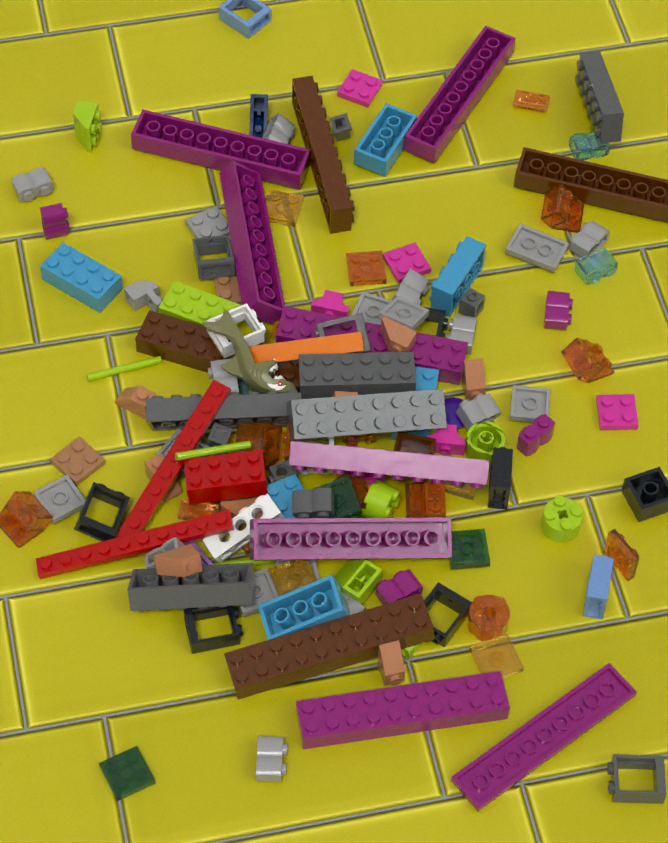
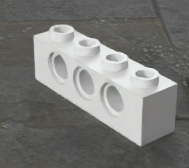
[203,494,284,562]

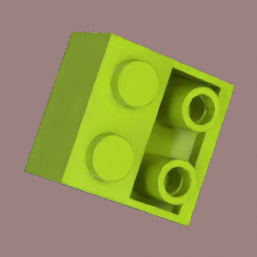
[73,100,102,153]
[335,559,382,605]

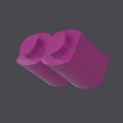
[40,203,70,240]
[544,291,573,330]
[517,414,555,457]
[375,569,423,605]

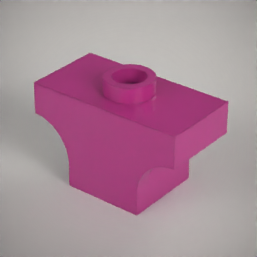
[311,290,349,317]
[427,424,466,456]

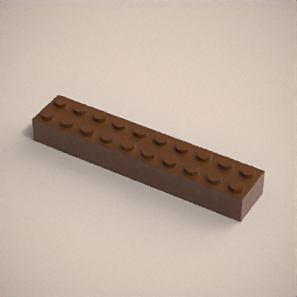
[292,76,355,234]
[514,147,668,222]
[135,310,300,393]
[224,593,435,700]

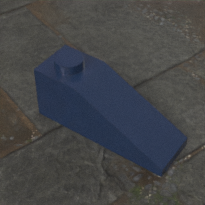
[249,94,268,138]

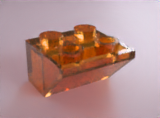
[541,185,584,233]
[561,337,615,383]
[234,421,282,470]
[405,483,446,518]
[0,491,53,548]

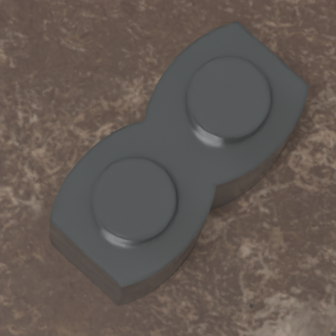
[292,488,334,518]

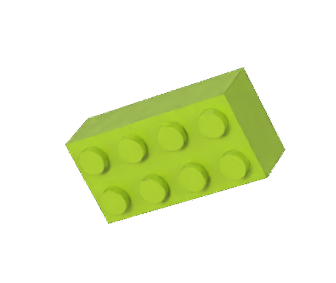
[158,281,241,326]

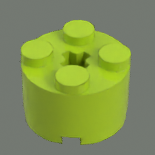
[465,421,506,468]
[361,480,401,518]
[541,495,583,542]

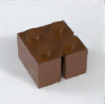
[389,432,436,483]

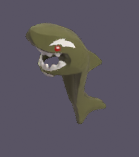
[202,310,297,394]

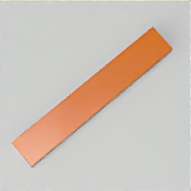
[248,331,364,363]

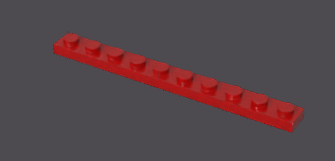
[115,380,231,538]
[36,509,234,579]

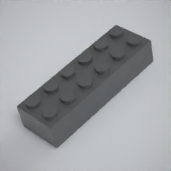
[575,52,624,143]
[298,351,416,399]
[127,563,256,612]

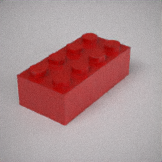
[184,450,268,505]

